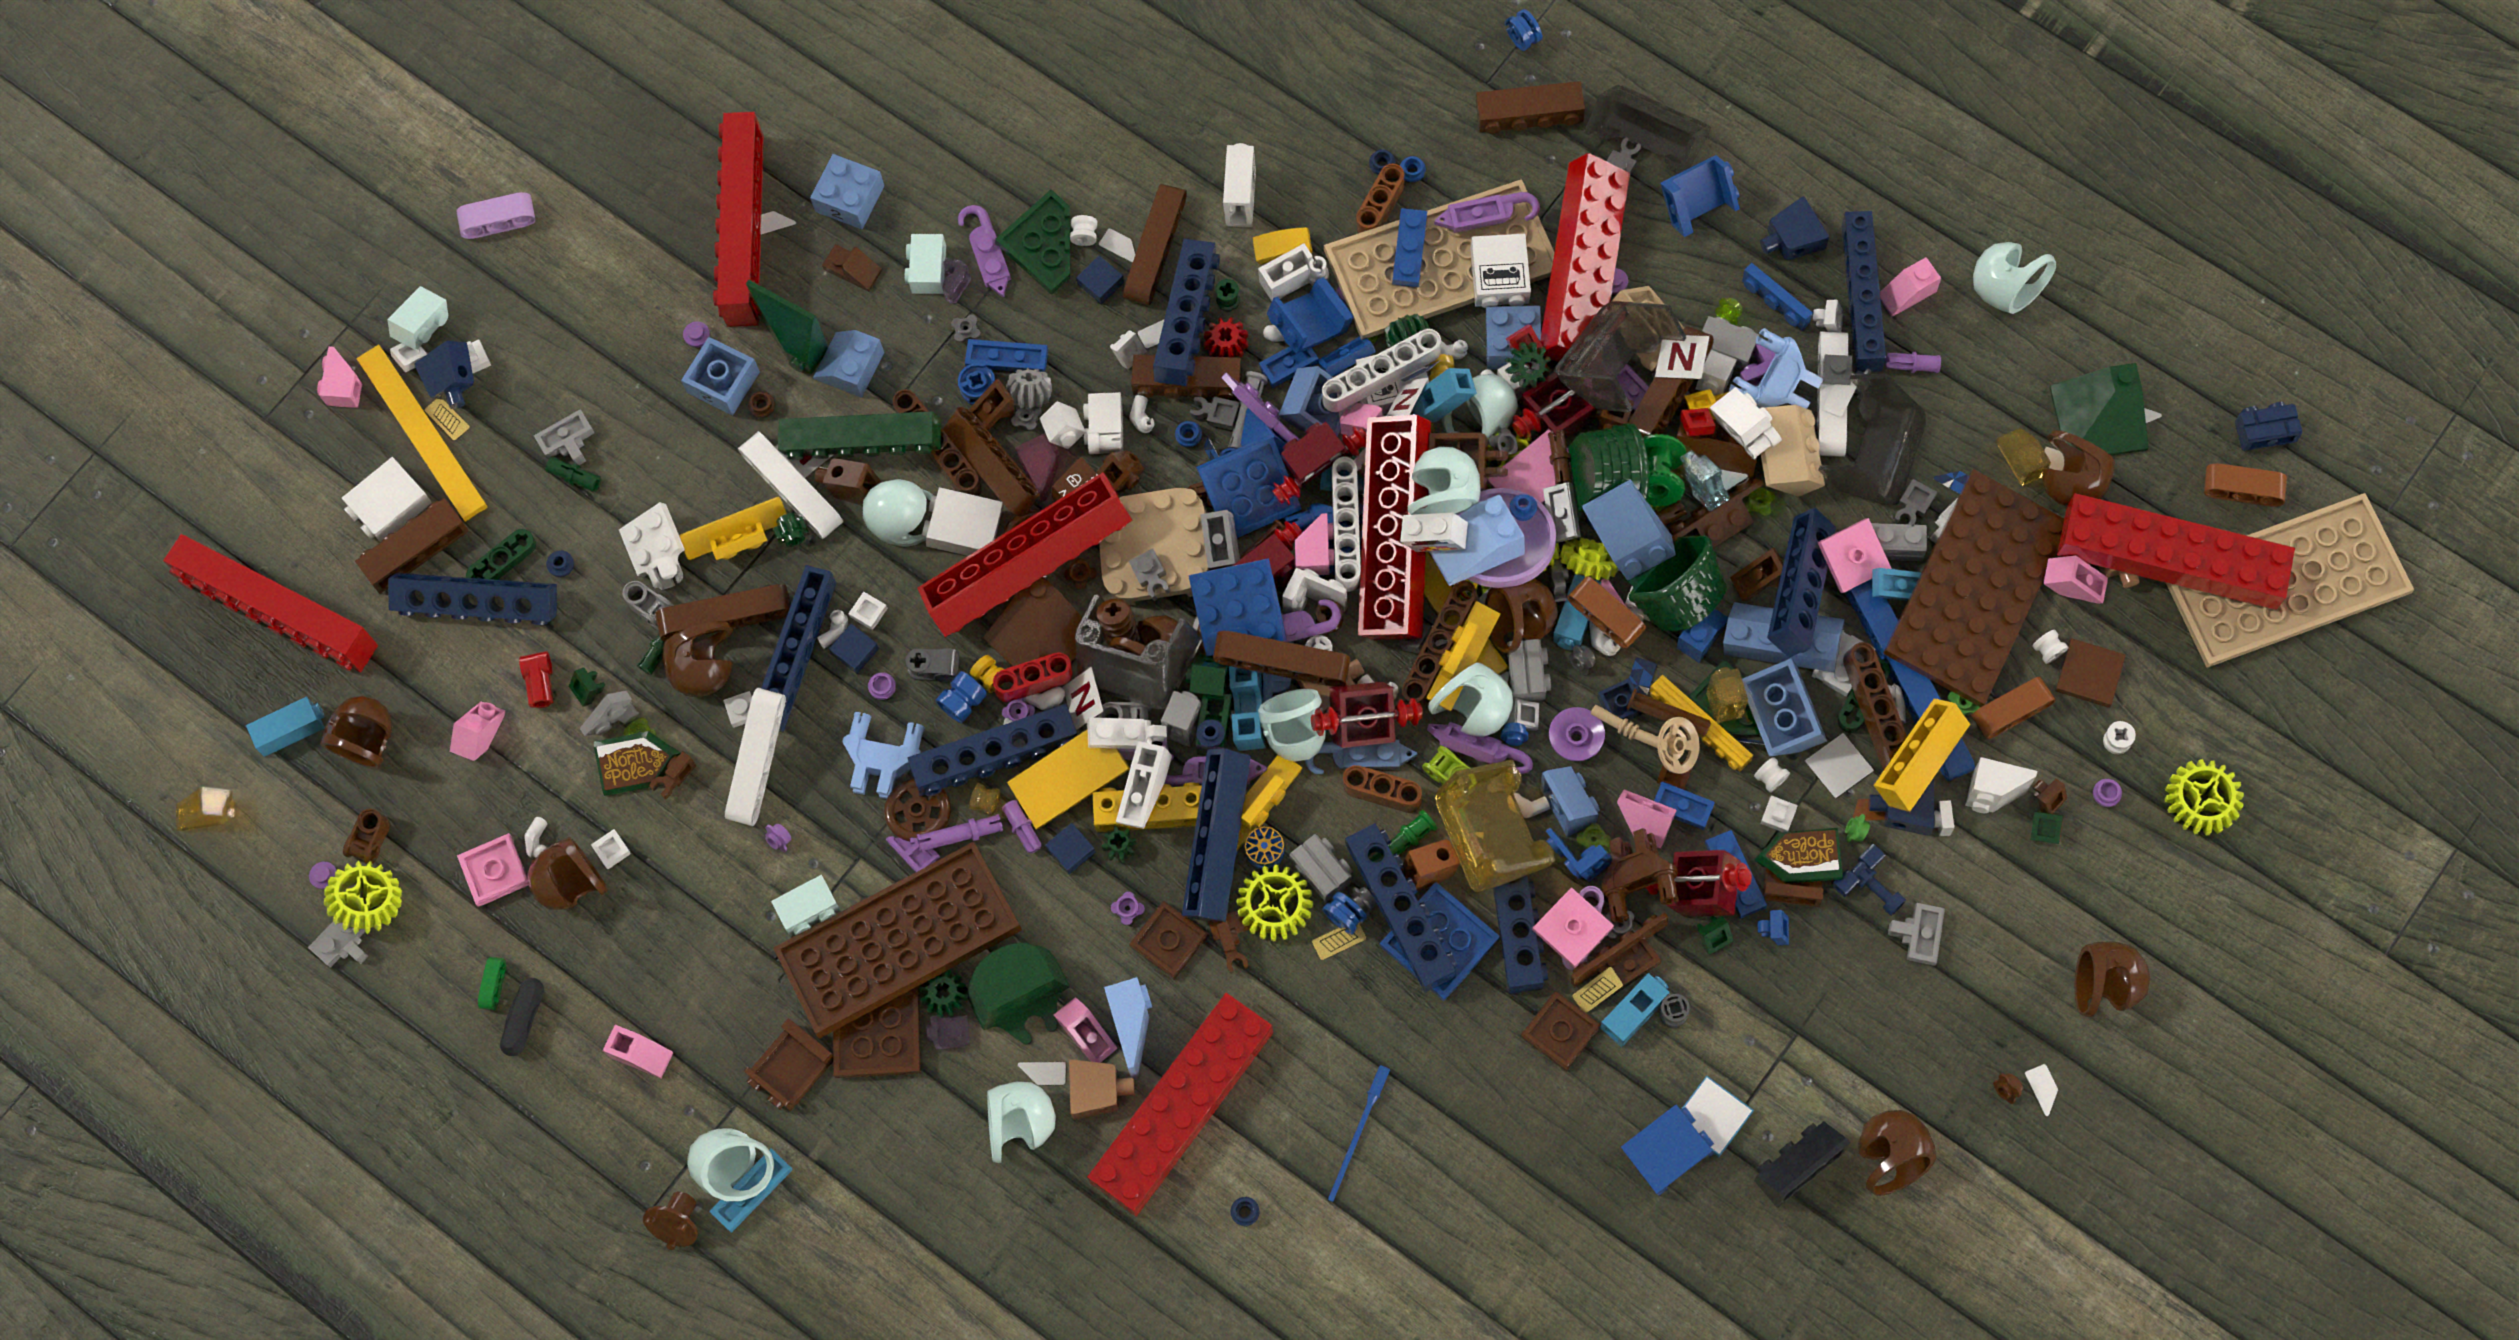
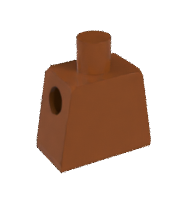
[1401,839,1470,892]

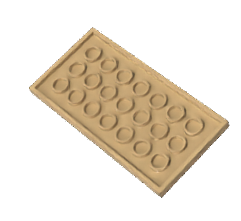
[1324,179,1554,340]
[2166,493,2414,668]

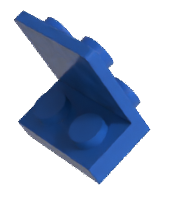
[1546,828,1612,882]

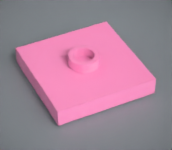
[1818,518,1892,593]
[457,833,529,907]
[1532,887,1614,968]

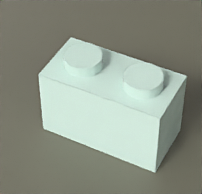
[905,234,946,294]
[387,286,448,350]
[771,875,841,937]

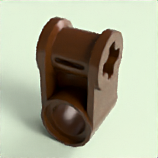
[343,808,390,865]

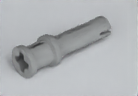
[1228,371,1268,449]

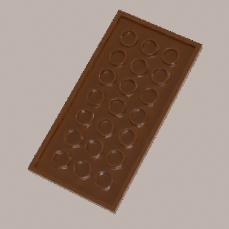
[1883,469,2064,707]
[773,842,1022,1039]

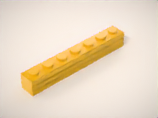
[1649,674,1753,772]

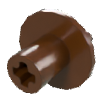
[643,1191,698,1250]

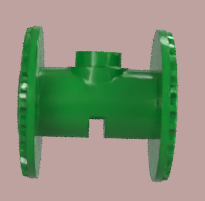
[1643,434,1687,507]

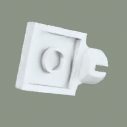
[619,502,685,590]

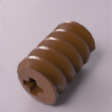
[1096,598,1141,655]

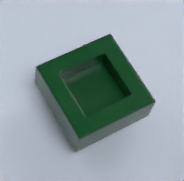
[2030,811,2064,844]

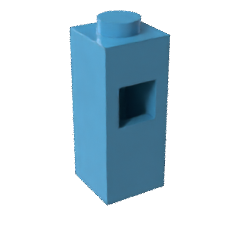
[1412,368,1477,422]
[1553,574,1601,650]
[246,696,325,757]
[1600,973,1670,1048]

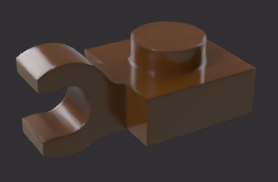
[650,751,697,799]
[1217,921,1248,974]

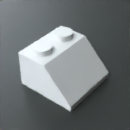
[1965,757,2037,813]

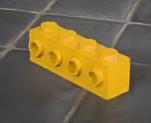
[1873,698,1970,812]
[1093,782,1202,832]

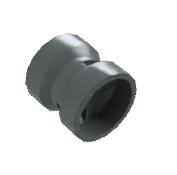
[1659,993,1690,1028]

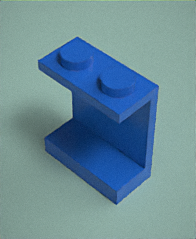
[1660,155,1740,237]
[1267,277,1354,354]
[1621,1104,1714,1196]

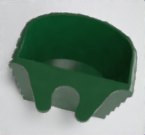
[1568,423,1649,512]
[1624,536,1727,631]
[968,943,1070,1045]

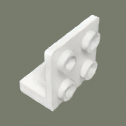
[1282,568,1347,614]

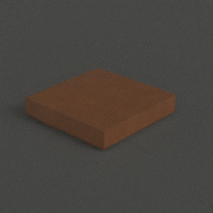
[2055,638,2126,708]
[1129,901,1209,980]
[1520,991,1601,1072]

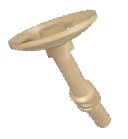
[1591,705,1699,774]

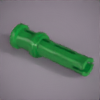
[1369,810,1438,863]

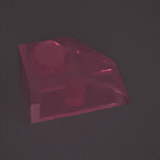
[1015,434,1060,502]

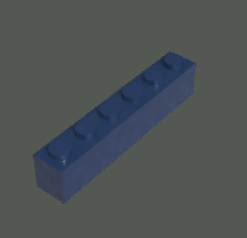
[1182,749,1251,922]

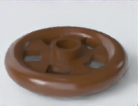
[884,779,951,842]

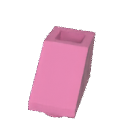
[317,347,362,408]
[1295,513,1335,575]
[450,701,505,761]
[603,1025,673,1078]

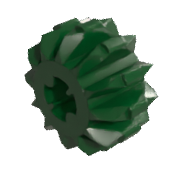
[1384,314,1430,348]
[1505,342,1551,388]
[920,970,969,1018]

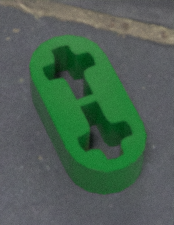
[478,957,506,1011]

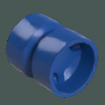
[935,671,988,724]

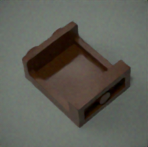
[744,1018,833,1112]

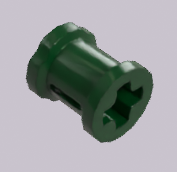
[1215,279,1240,312]

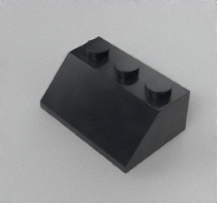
[1754,1121,1850,1208]

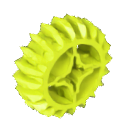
[2165,759,2244,836]
[324,860,402,935]
[1236,865,1313,941]

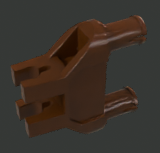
[1601,828,1679,923]

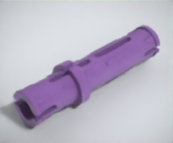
[917,814,1003,852]

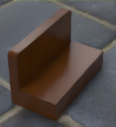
[1763,868,1823,907]

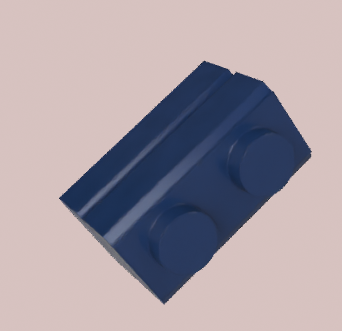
[2235,402,2302,451]

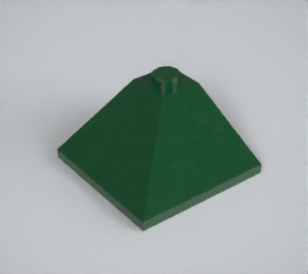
[746,279,828,375]
[2050,363,2149,455]

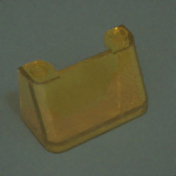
[1436,759,1556,892]

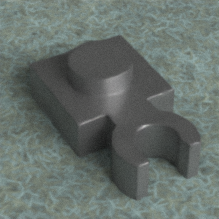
[1607,137,1641,175]
[1190,397,1240,430]
[1894,479,1937,527]
[1129,548,1170,601]
[1549,556,1569,602]

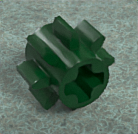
[773,513,809,547]
[1101,826,1137,863]

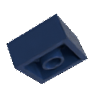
[1076,255,1124,305]
[829,624,879,674]
[1597,678,1644,721]
[1045,823,1096,875]

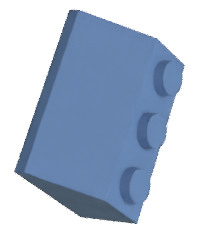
[1739,659,1827,757]

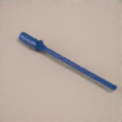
[1328,1065,1390,1202]

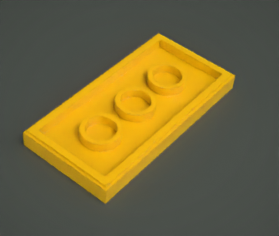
[1007,729,1130,829]

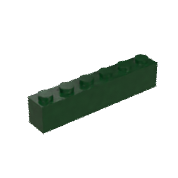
[778,411,941,460]

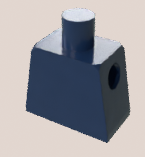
[1760,196,1829,260]
[414,341,474,409]
[1868,778,1934,836]

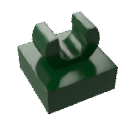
[568,667,605,707]
[1697,916,1733,955]

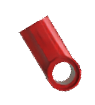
[519,651,554,709]

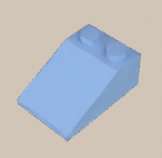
[1429,494,1525,586]
[1104,977,1152,1080]

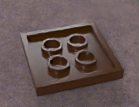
[833,987,921,1078]

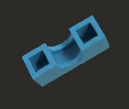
[1229,666,1266,751]

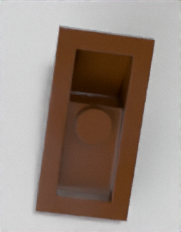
[822,244,882,292]
[969,379,1014,431]
[1730,548,1783,601]

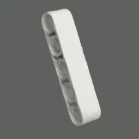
[1322,329,1441,412]
[1817,331,1848,457]
[738,431,843,539]
[1332,457,1361,592]
[725,688,786,826]

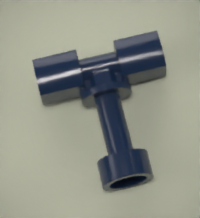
[1832,844,1906,916]

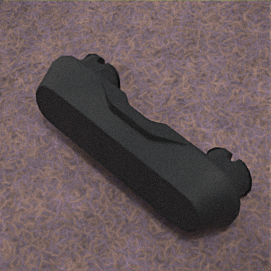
[500,978,544,1056]

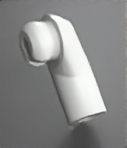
[1888,684,1906,725]
[1023,686,1065,711]

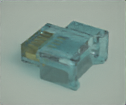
[1680,451,1729,511]

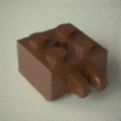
[1429,433,1508,491]

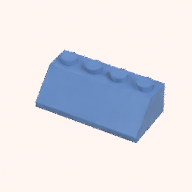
[1723,602,1844,673]

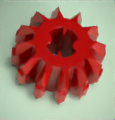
[1204,317,1249,358]

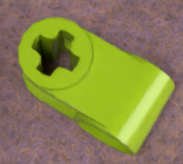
[1422,745,1475,797]

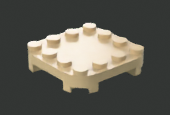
[1099,488,1210,605]

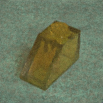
[1995,428,2051,486]
[176,787,236,831]

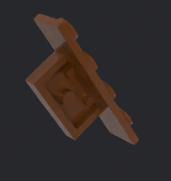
[1668,477,1764,548]
[1571,912,1668,995]

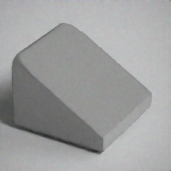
[1504,698,1539,731]

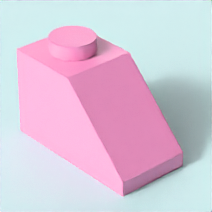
[1880,257,1941,317]
[1339,403,1383,436]
[2044,555,2108,604]
[1617,789,1677,848]
[1054,997,1118,1063]

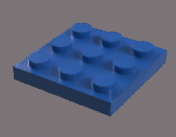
[1196,434,1302,538]
[1188,558,1287,657]
[1379,882,1500,1001]

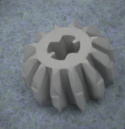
[1006,368,1052,409]

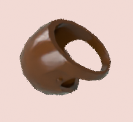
[2042,430,2115,507]
[1485,579,1558,653]
[1109,615,1193,689]
[663,621,733,697]
[320,696,392,769]
[528,837,609,910]
[2074,941,2150,1018]
[1858,1110,1936,1196]

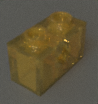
[1706,667,1748,723]

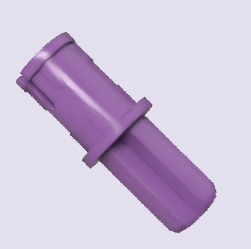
[1885,352,1941,373]
[1002,800,1042,853]

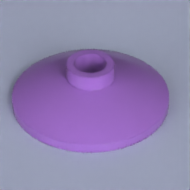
[1549,707,1605,761]

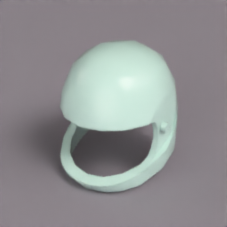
[1973,242,2056,314]
[1442,374,1518,439]
[1408,447,1480,515]
[863,479,934,547]
[1428,662,1513,737]
[1258,689,1326,761]
[987,1081,1056,1163]
[687,1128,774,1201]

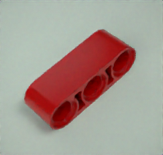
[993,652,1073,702]

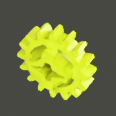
[1560,538,1618,580]

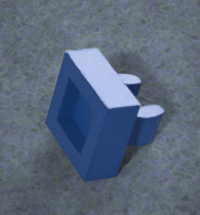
[1758,910,1789,945]

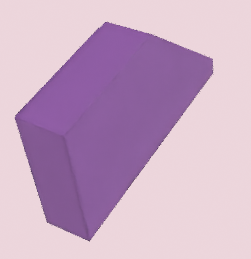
[886,836,941,872]

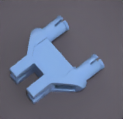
[1729,328,1823,409]
[843,712,925,799]

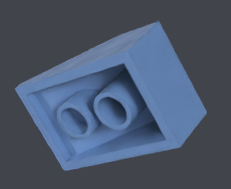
[1582,479,1676,580]

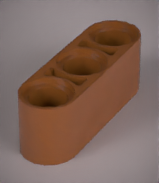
[1356,163,1404,234]
[2204,463,2287,507]
[1567,576,1646,649]
[1971,676,2056,740]
[1343,765,1422,813]

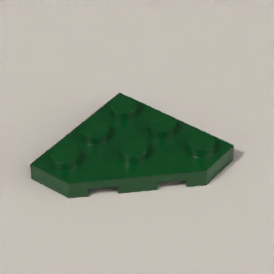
[995,189,1070,295]

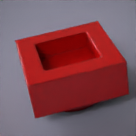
[1680,408,1716,436]

